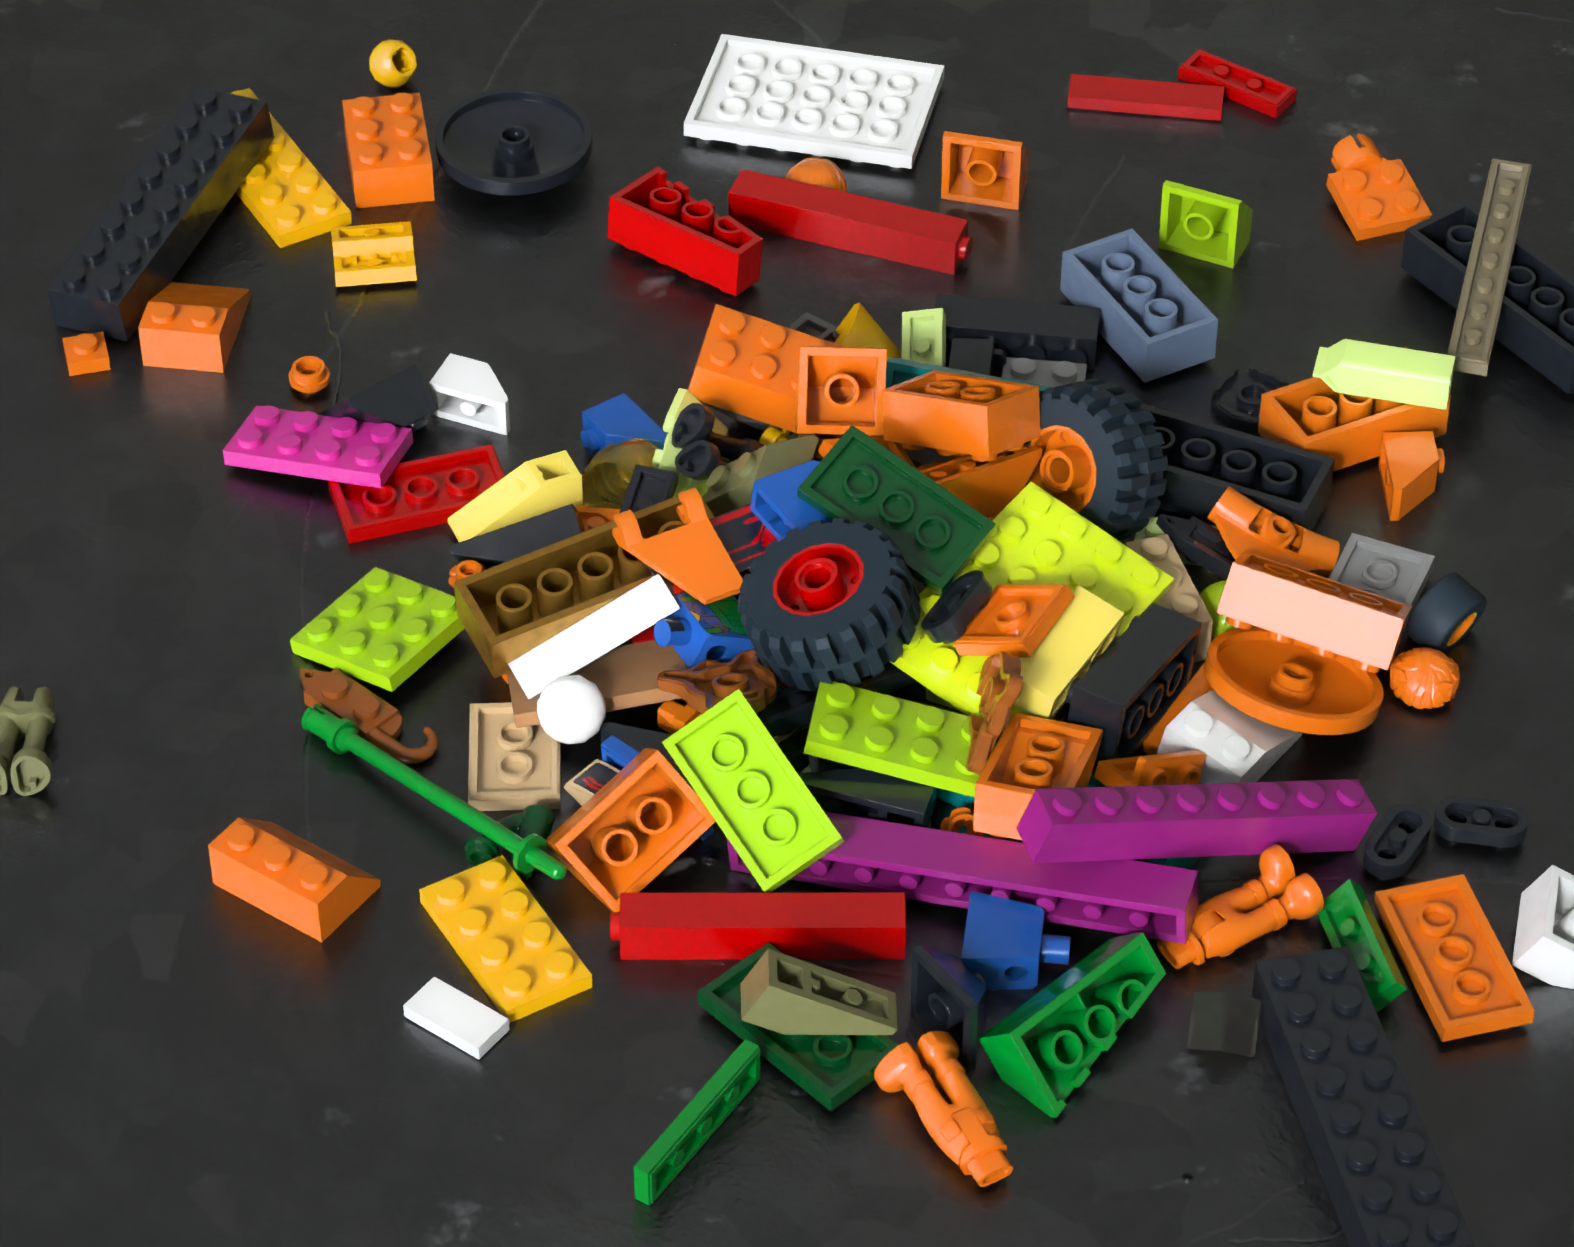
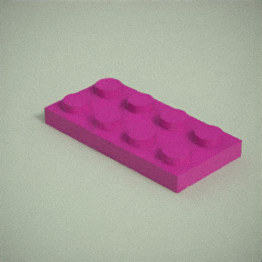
[223,405,413,488]

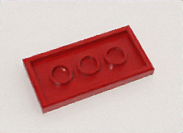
[328,444,505,544]

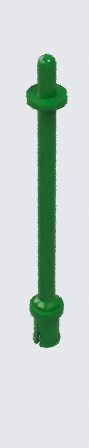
[301,704,567,880]

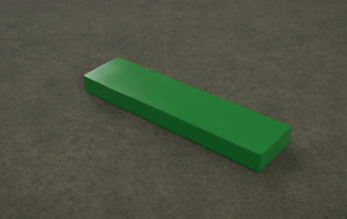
[634,1039,760,1206]

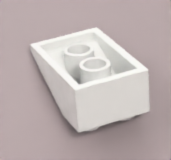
[1157,689,1302,784]
[1512,865,1574,989]

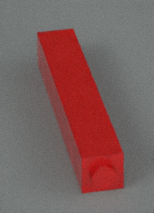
[728,169,973,275]
[610,892,906,960]

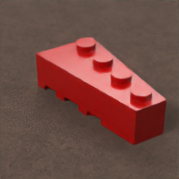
[607,166,763,296]

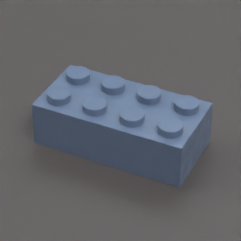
[1060,229,1218,383]

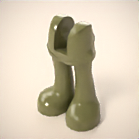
[0,686,57,796]

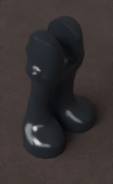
[671,403,765,481]

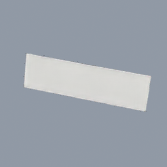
[508,574,680,699]

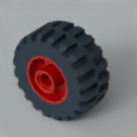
[738,518,921,692]

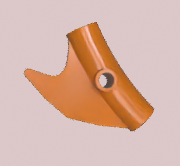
[1207,486,1340,577]

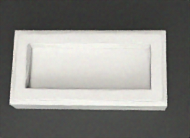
[403,976,510,1059]

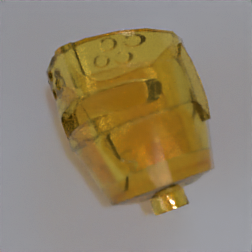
[581,438,660,509]

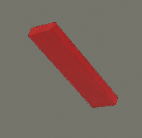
[1067,74,1225,121]

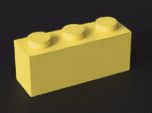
[1013,585,1125,719]

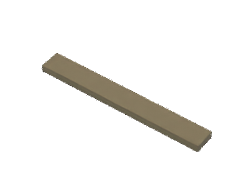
[1447,159,1532,376]

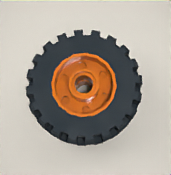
[1024,379,1168,541]

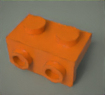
[1094,750,1206,787]

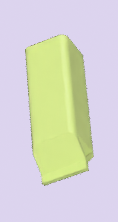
[1313,339,1456,410]

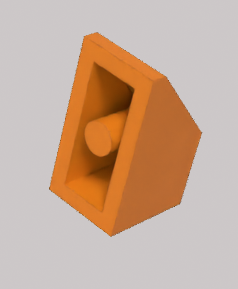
[1378,431,1445,521]

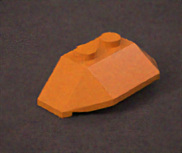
[916,444,1042,518]

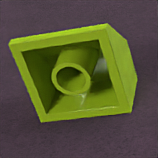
[1158,180,1253,269]

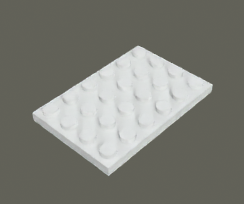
[684,34,945,169]

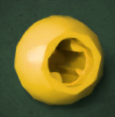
[369,39,417,88]

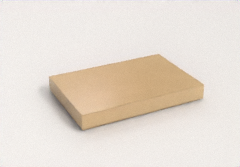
[468,702,561,811]

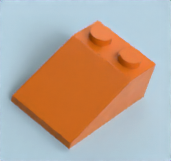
[138,282,251,373]
[973,712,1103,841]

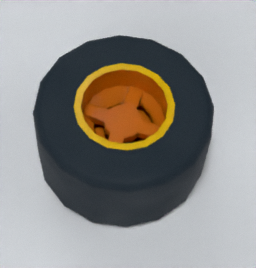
[1404,572,1487,653]

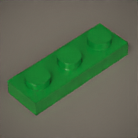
[1318,879,1408,1013]

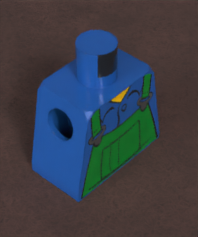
[654,593,754,668]

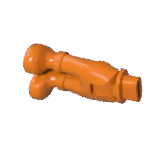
[1157,844,1324,969]
[874,1031,1013,1187]

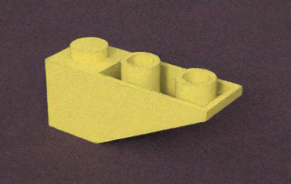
[447,450,583,542]

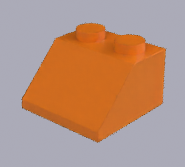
[941,131,1029,210]
[795,346,887,436]

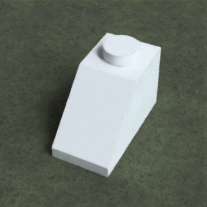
[429,353,510,435]

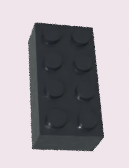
[1064,603,1202,774]

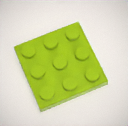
[290,567,465,692]

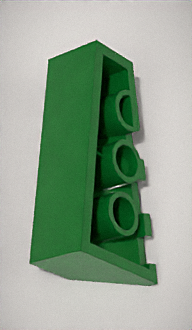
[978,932,1166,1118]

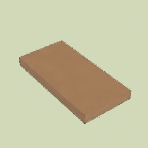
[507,640,689,728]

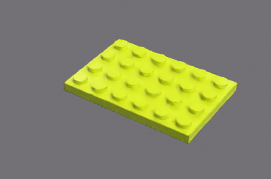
[889,482,1174,739]

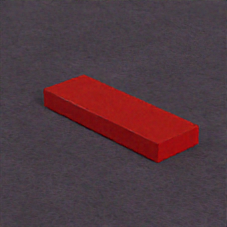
[1178,49,1297,118]

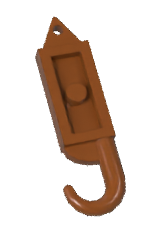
[300,668,439,764]

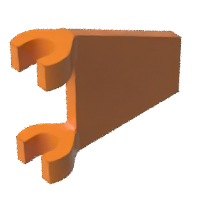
[612,487,743,605]

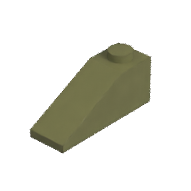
[740,949,898,1035]

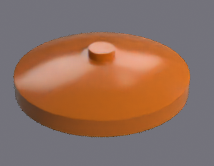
[1204,626,1384,735]

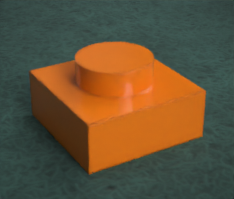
[62,332,111,376]

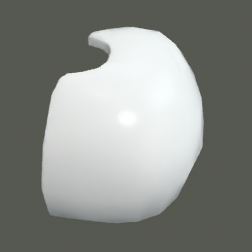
[537,675,606,745]

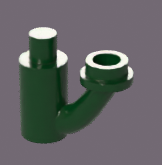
[464,805,555,879]

